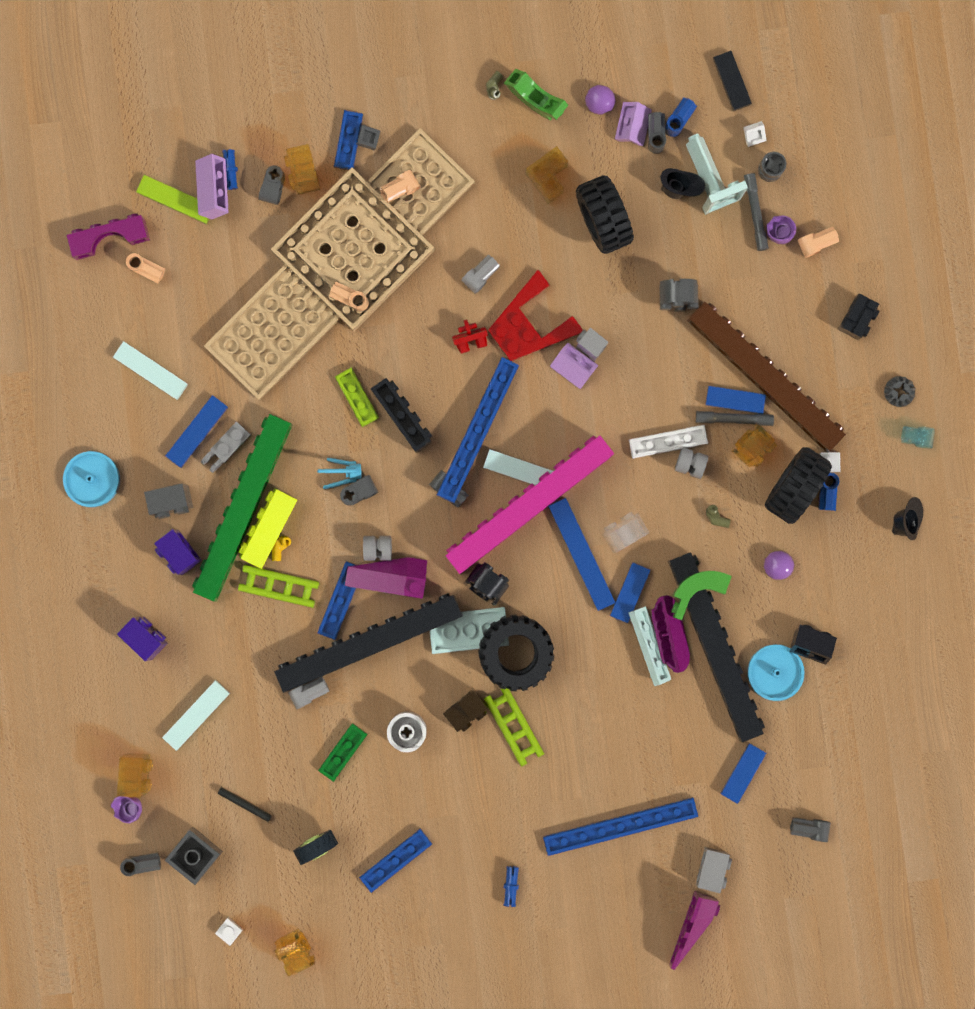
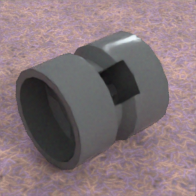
[758,151,787,182]

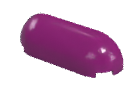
[652,595,690,673]

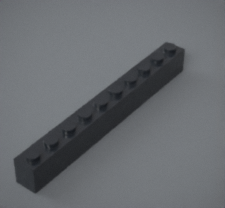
[668,552,765,743]
[274,593,463,693]

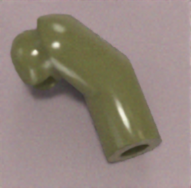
[706,505,731,528]

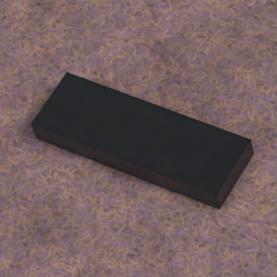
[713,51,752,112]

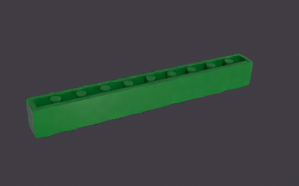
[192,414,293,602]

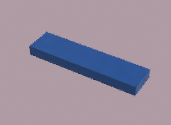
[165,395,228,468]
[317,561,356,640]
[359,828,432,893]

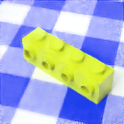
[238,488,297,569]

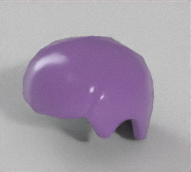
[585,85,616,115]
[767,215,796,244]
[764,551,794,580]
[111,793,142,824]

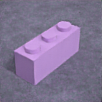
[195,154,229,219]

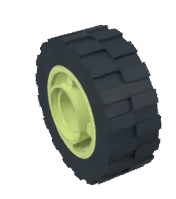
[293,830,338,865]

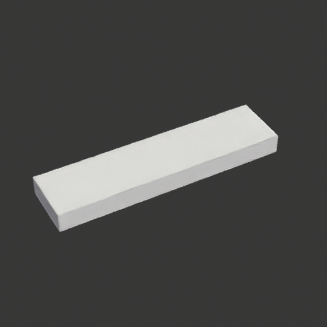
[628,425,708,459]

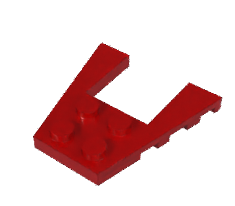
[488,270,583,361]

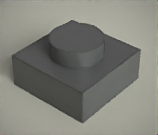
[356,125,380,150]

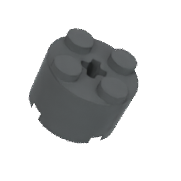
[659,279,699,312]

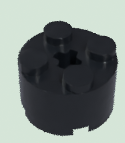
[464,562,509,606]

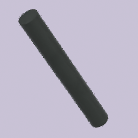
[218,787,272,822]

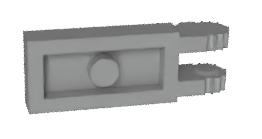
[201,421,251,473]

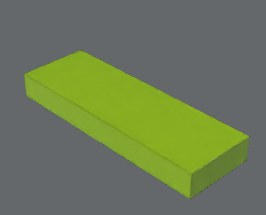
[335,367,379,428]

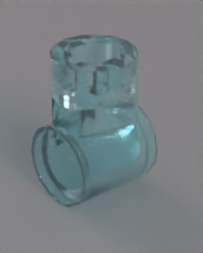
[901,426,935,449]

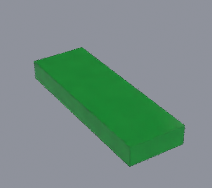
[318,723,368,782]

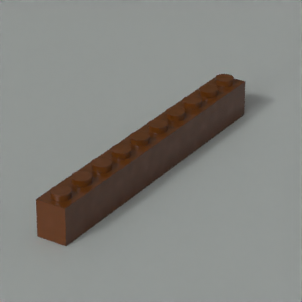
[687,302,846,452]

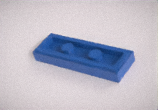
[334,110,363,170]
[705,386,766,414]
[610,562,650,623]
[720,743,767,804]

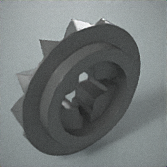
[884,376,916,407]

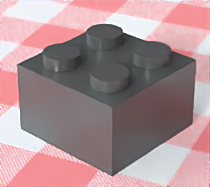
[144,483,193,519]
[164,827,223,885]

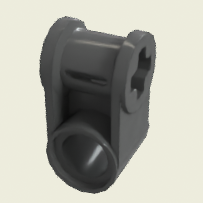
[259,165,285,205]
[340,475,378,506]

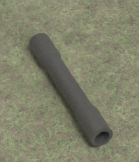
[744,173,769,251]
[695,411,774,426]

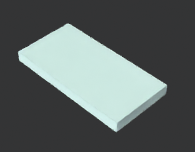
[430,607,509,654]

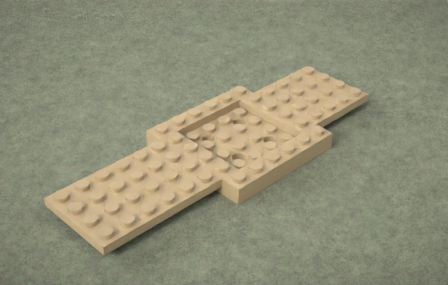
[204,128,475,400]

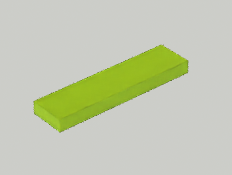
[136,175,209,224]

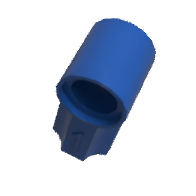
[665,97,697,137]
[818,473,840,511]

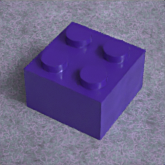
[154,529,202,575]
[117,617,168,661]

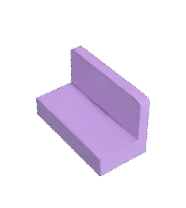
[615,102,652,146]
[550,343,598,389]

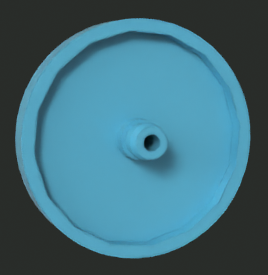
[63,451,120,507]
[747,644,805,701]

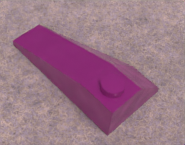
[345,557,427,599]
[669,891,720,970]

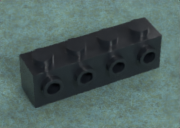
[371,378,432,454]

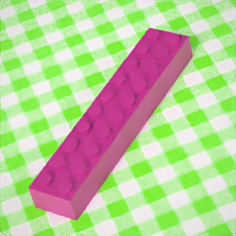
[445,436,614,574]

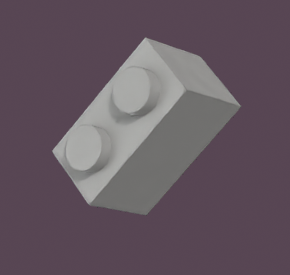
[576,328,608,362]
[695,847,732,893]

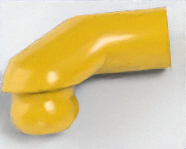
[272,535,291,561]

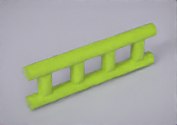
[238,565,320,608]
[484,688,545,767]

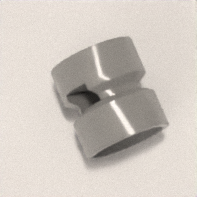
[675,447,708,479]
[363,536,392,561]

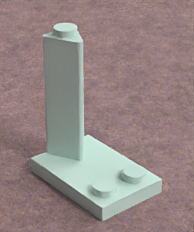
[686,134,748,215]

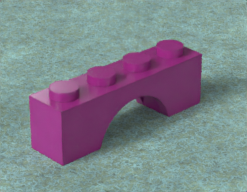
[66,214,150,260]

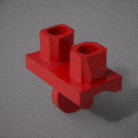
[452,319,488,354]

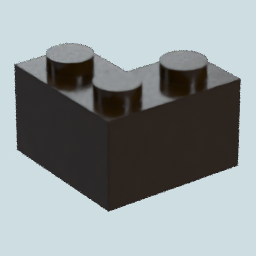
[443,688,488,732]

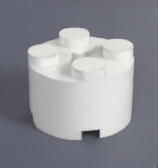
[387,711,427,752]

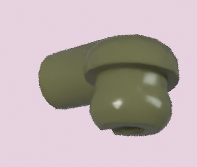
[486,71,504,100]

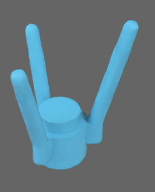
[317,458,361,489]

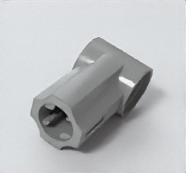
[461,254,500,294]
[288,677,330,710]

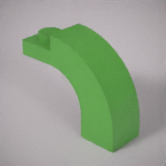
[504,69,568,121]
[671,571,732,620]

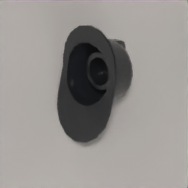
[660,168,705,199]
[892,497,923,540]

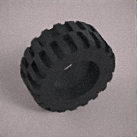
[576,175,634,254]
[765,447,832,524]
[478,615,554,692]

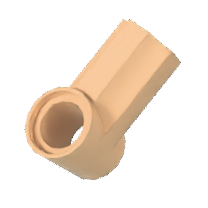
[379,170,421,203]
[797,227,839,258]
[126,253,166,284]
[329,282,369,312]

